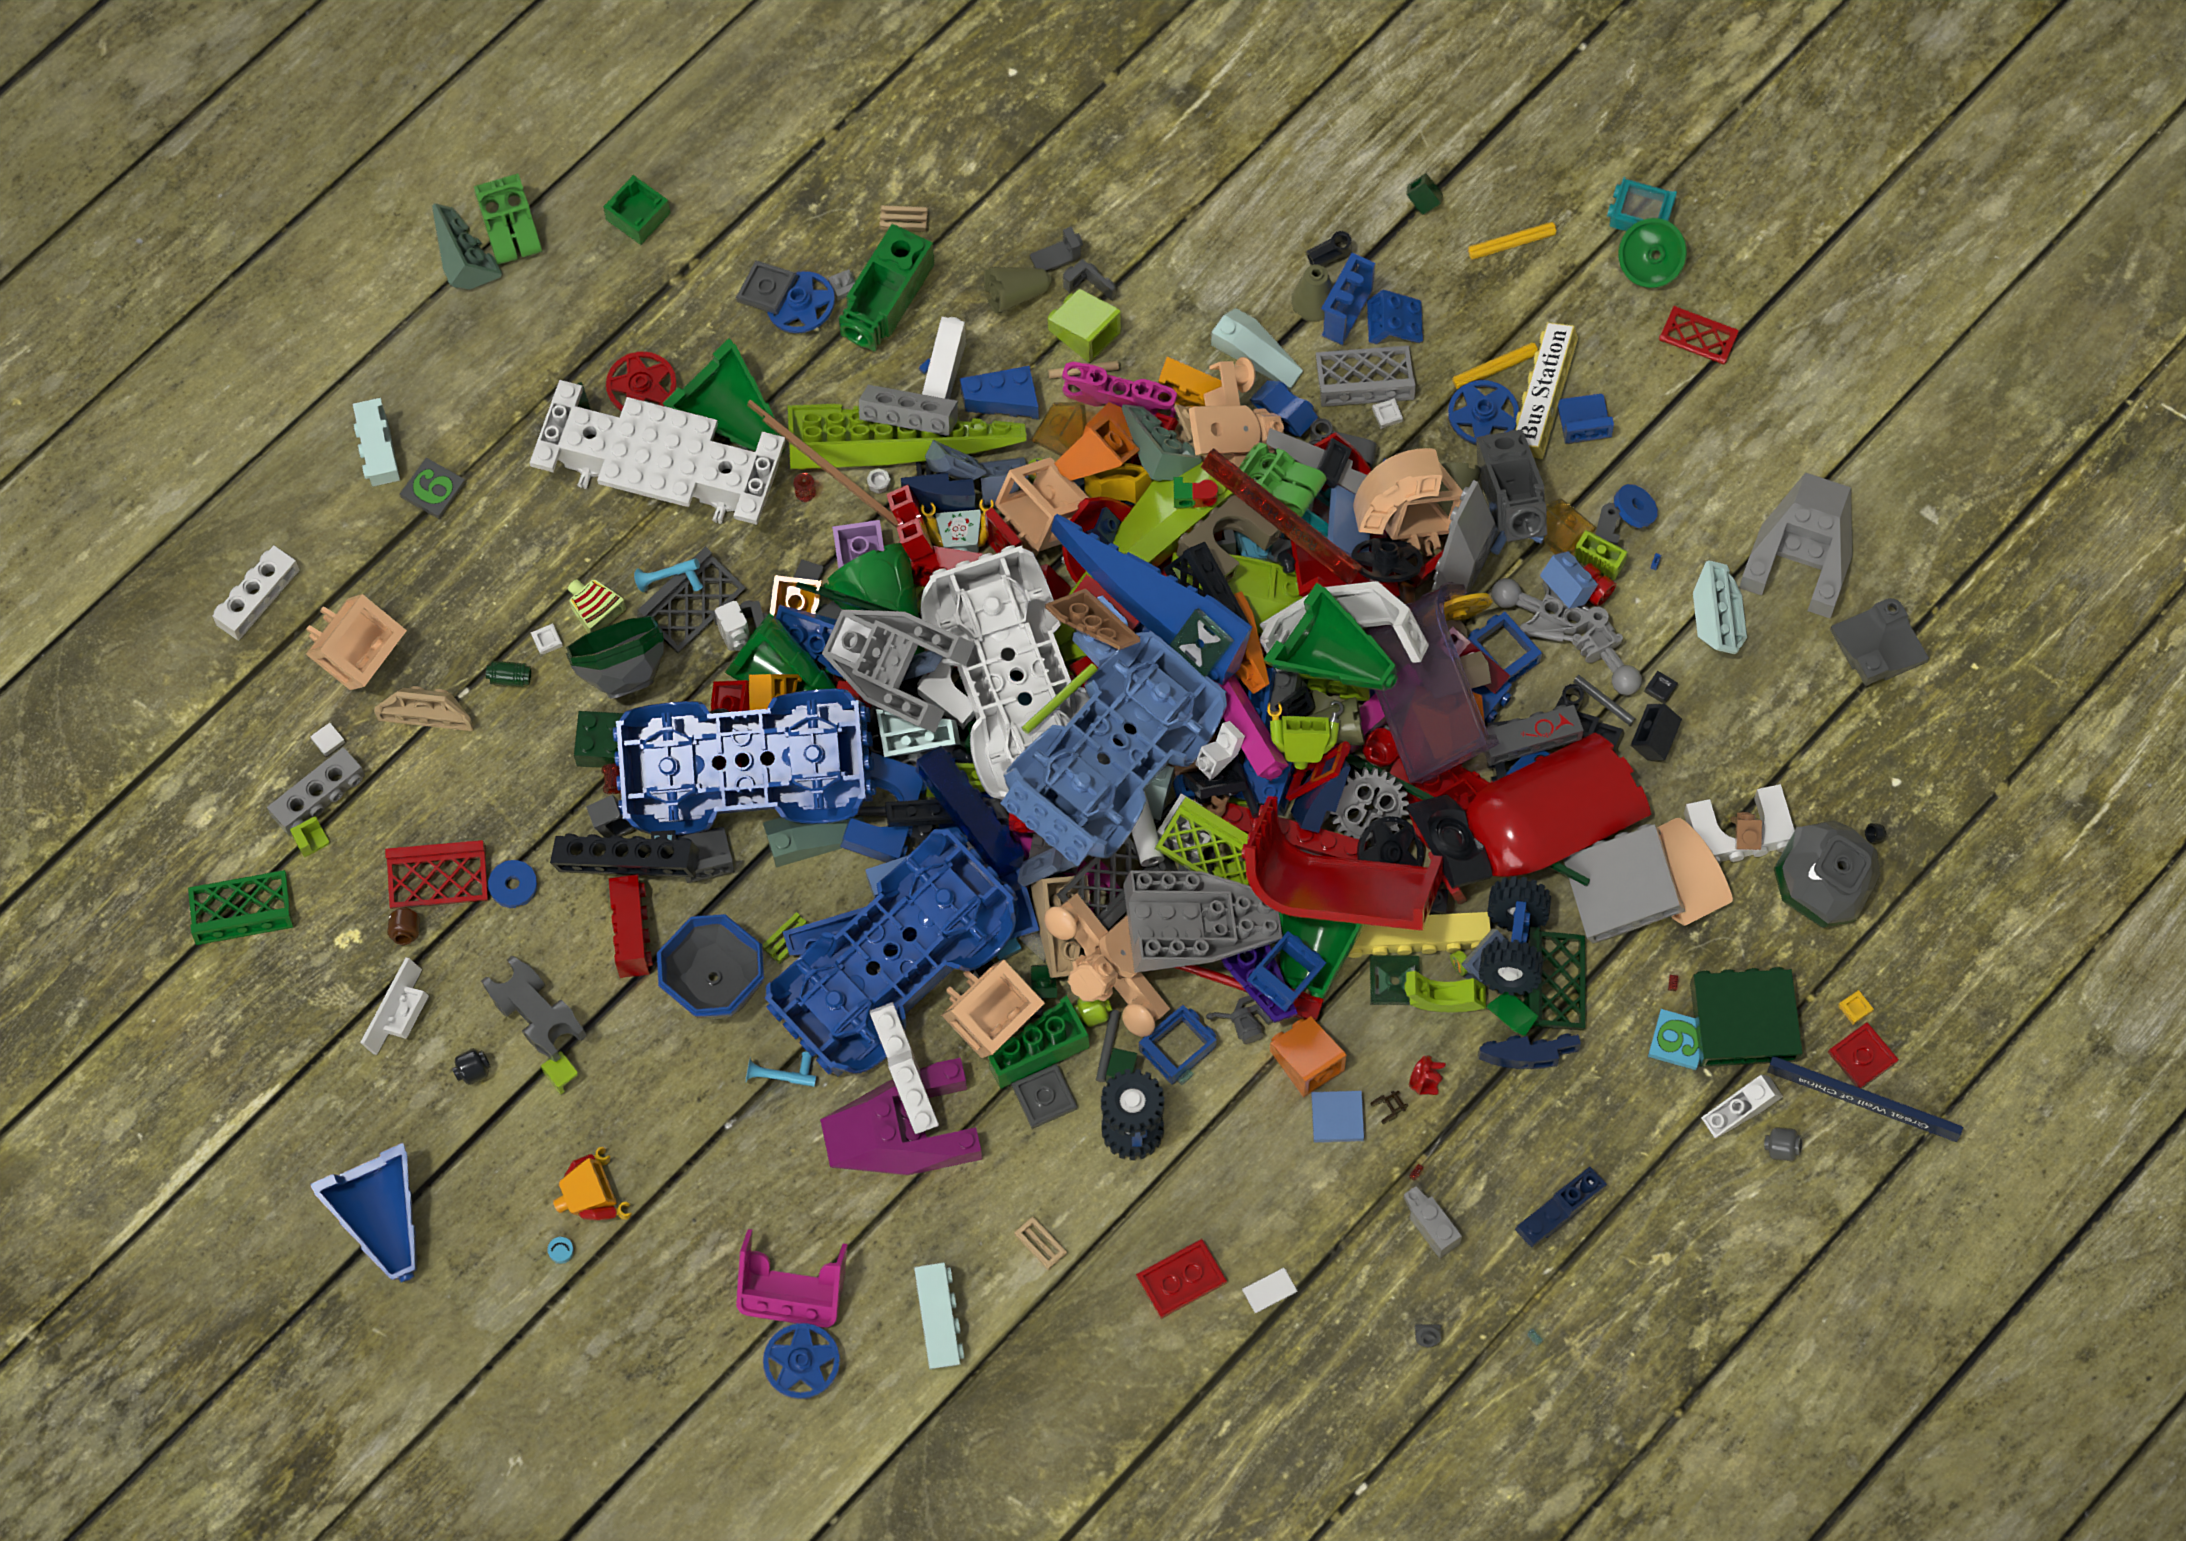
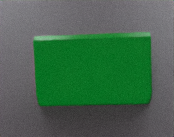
[1486,992,1538,1036]

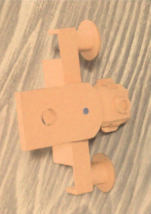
[1188,357,1284,496]
[1044,893,1170,1037]

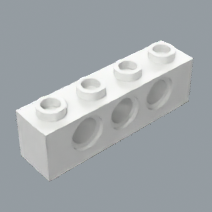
[213,545,300,641]

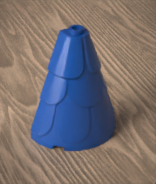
[310,1143,417,1283]

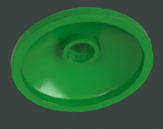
[1618,218,1687,288]

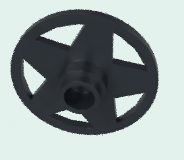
[1351,538,1423,582]
[1357,816,1424,867]

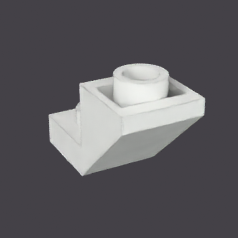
[1195,721,1245,780]

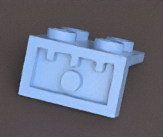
[1073,596,1128,668]

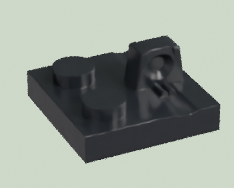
[1183,765,1246,804]

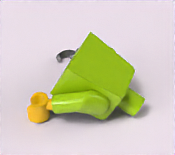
[1267,701,1343,769]

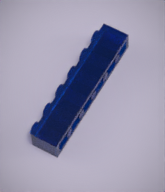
[916,746,1024,879]

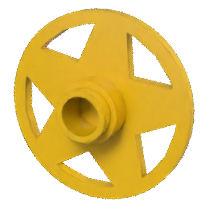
[1423,592,1493,626]

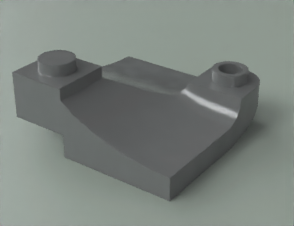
[1830,598,1929,686]

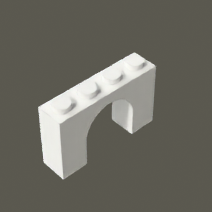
[917,648,1015,730]
[1684,784,1795,864]

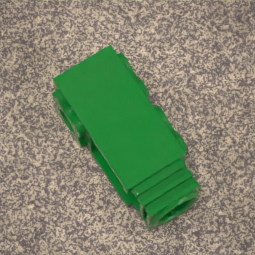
[839,223,935,352]

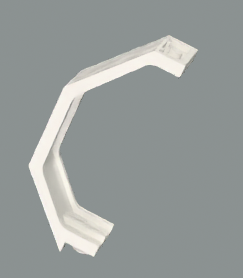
[1259,581,1429,672]

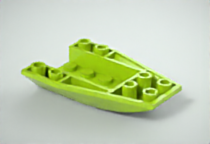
[1172,552,1303,636]

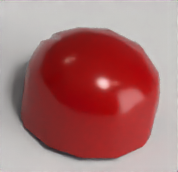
[1363,728,1399,767]

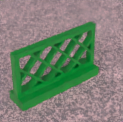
[188,870,294,945]

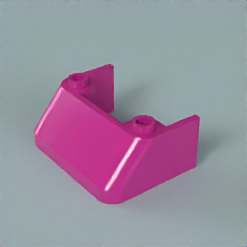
[736,1229,847,1328]

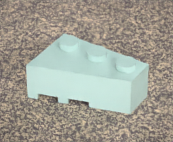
[876,709,960,757]

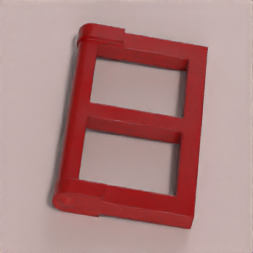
[1286,741,1351,801]

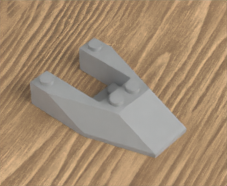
[1739,472,1852,619]
[822,610,975,733]

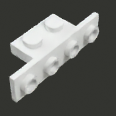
[360,957,429,1055]

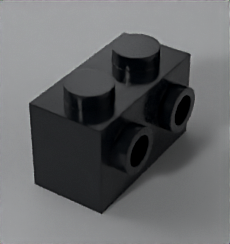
[1630,704,1682,761]

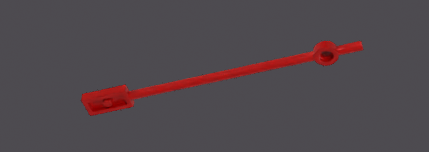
[1173,965,1324,1021]

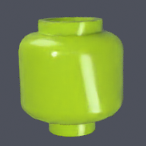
[1074,997,1113,1027]

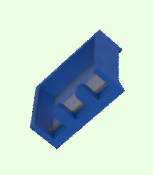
[1321,253,1376,345]

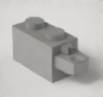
[1403,1187,1462,1259]

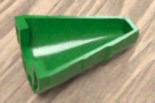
[662,338,785,453]
[823,543,925,655]
[1263,583,1398,691]
[725,613,837,692]

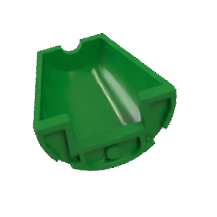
[1279,912,1366,998]

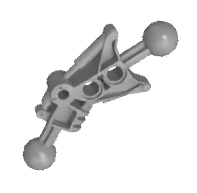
[1491,578,1642,696]

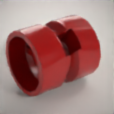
[1584,563,1617,607]

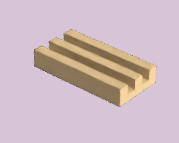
[880,206,928,232]
[1014,1216,1067,1271]

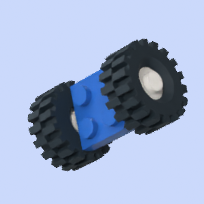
[1479,876,1551,995]
[1101,1069,1164,1160]

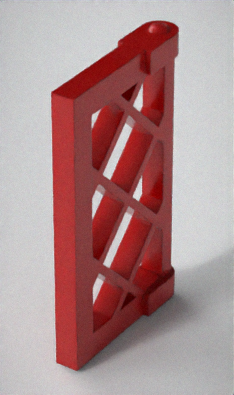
[1659,306,1739,365]

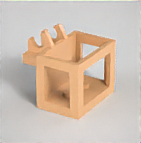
[994,457,1089,557]
[1384,462,1463,556]
[306,594,407,690]
[941,960,1044,1058]

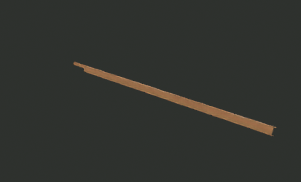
[747,400,899,527]

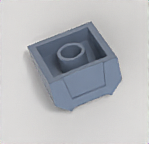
[925,440,986,481]

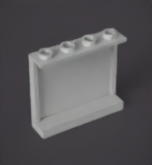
[1563,824,1685,944]

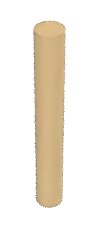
[1048,360,1119,379]

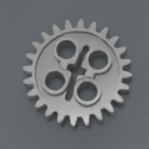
[1329,767,1409,846]

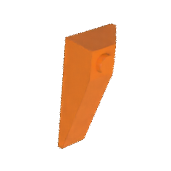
[1234,591,1270,694]

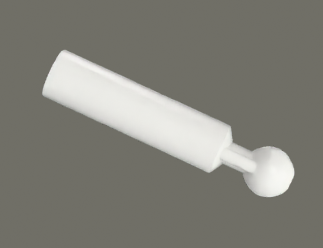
[1131,791,1164,867]

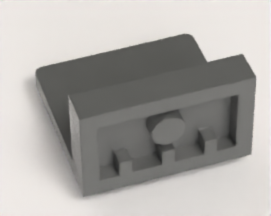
[677,827,735,883]

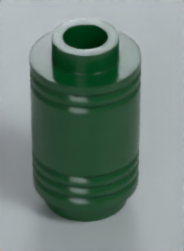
[486,661,532,687]

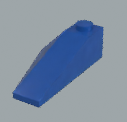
[776,605,843,678]

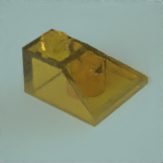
[1031,402,1087,456]
[1544,498,1597,555]

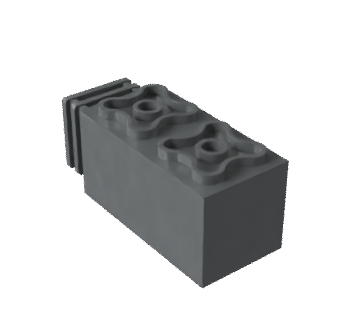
[1476,429,1547,542]

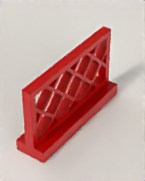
[385,840,488,909]

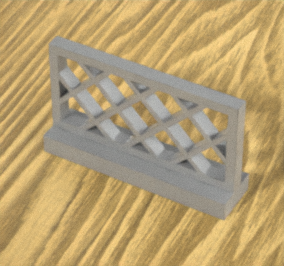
[1316,346,1415,407]

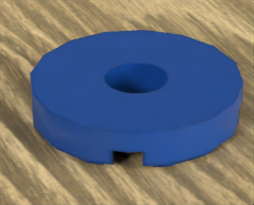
[1614,484,1658,528]
[488,860,538,908]

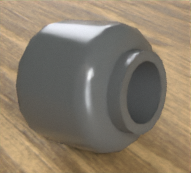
[1764,1127,1803,1161]

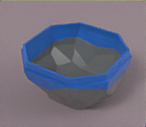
[657,914,764,1019]

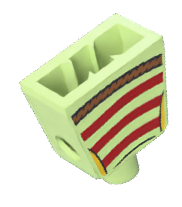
[568,579,626,633]

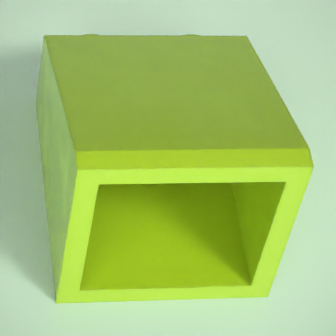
[1048,289,1121,364]

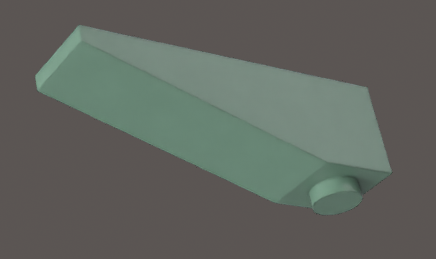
[432,203,502,290]
[1122,404,1202,481]
[763,817,864,868]

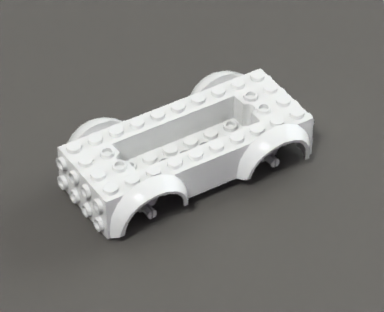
[921,545,1110,800]

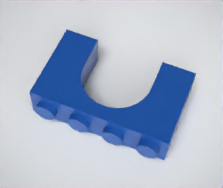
[840,752,927,863]

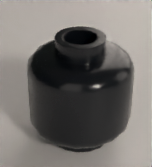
[452,1048,491,1085]

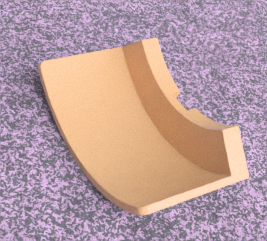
[1353,448,1442,534]
[1658,818,1733,926]

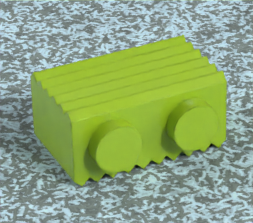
[1574,530,1628,580]

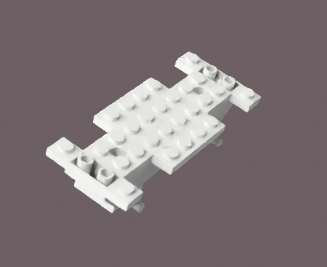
[530,380,786,525]

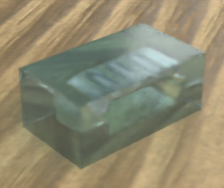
[1178,1069,1193,1085]
[1527,1329,1542,1346]

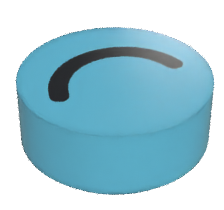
[548,1237,574,1264]

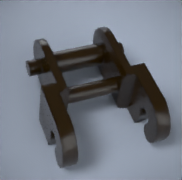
[1370,1091,1408,1125]

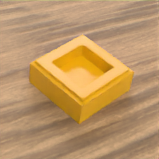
[1838,990,1874,1025]

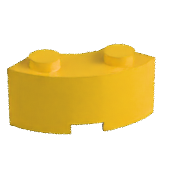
[1084,463,1152,504]

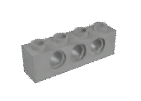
[859,385,958,436]
[267,747,365,836]

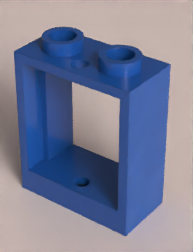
[1468,612,1542,684]
[1247,931,1326,1012]
[1139,1005,1217,1085]

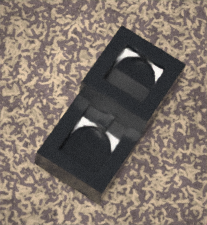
[1577,711,1625,753]

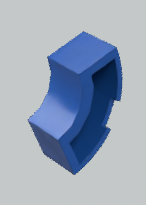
[1249,380,1318,436]

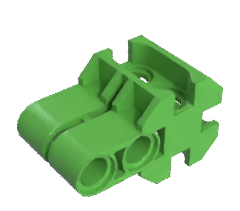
[474,174,542,265]
[1230,442,1327,517]

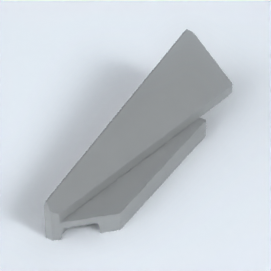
[1266,428,1367,494]

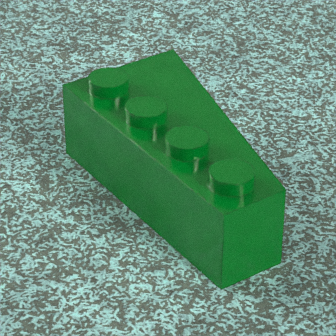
[988,995,1090,1089]

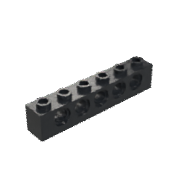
[550,833,700,877]

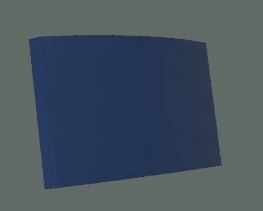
[901,473,975,518]
[1291,755,1351,833]

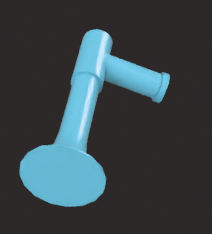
[634,558,703,593]
[745,1052,816,1087]

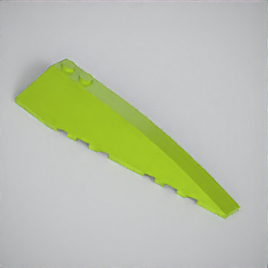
[787,404,1026,470]
[1054,461,1236,648]

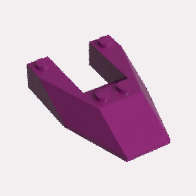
[820,1058,982,1175]

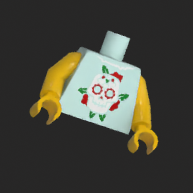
[921,498,994,553]

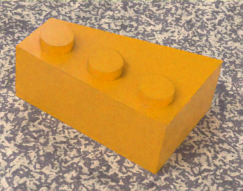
[1158,356,1222,407]
[749,674,802,710]

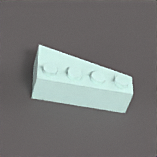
[914,1263,964,1369]

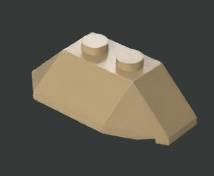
[374,686,473,731]

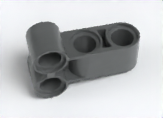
[1308,418,1378,469]

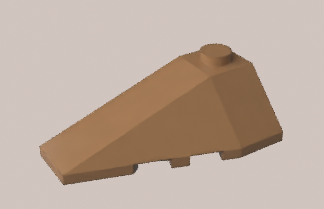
[1045,588,1140,650]

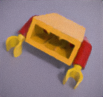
[553,1147,632,1221]

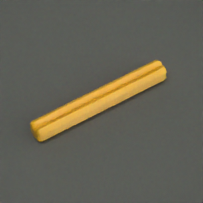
[1468,222,1557,259]
[1452,342,1538,389]

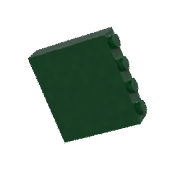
[1690,967,1803,1067]

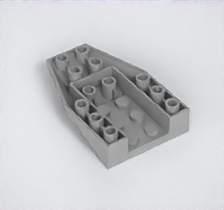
[1432,480,1500,603]
[1123,871,1282,973]

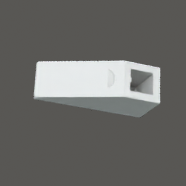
[1702,1075,1783,1138]

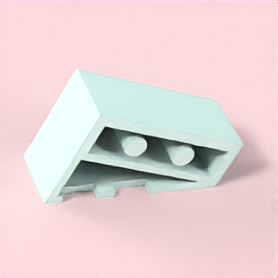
[353,398,400,487]

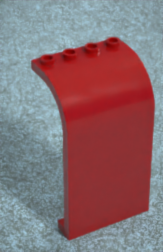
[1242,796,1443,931]

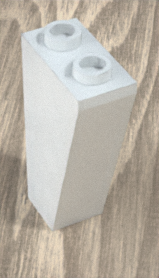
[922,317,966,399]

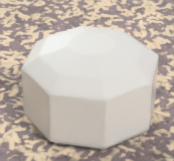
[867,468,891,494]

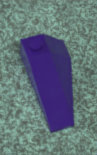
[1221,944,1297,1023]

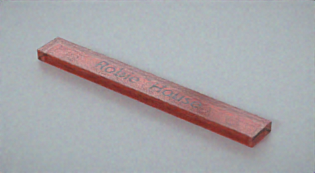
[1201,448,1363,585]

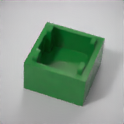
[603,175,671,245]

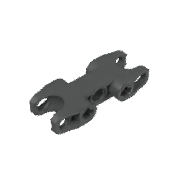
[481,956,587,1062]

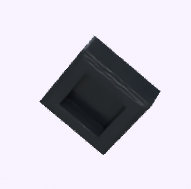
[1644,670,1678,704]

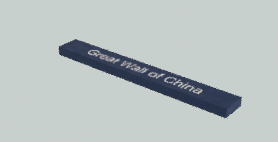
[1767,1056,1963,1142]

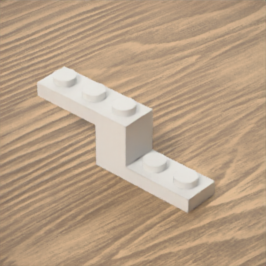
[870,1002,939,1134]

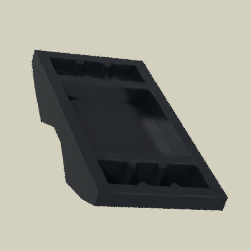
[1407,794,1493,889]

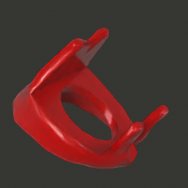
[1409,1055,1446,1095]

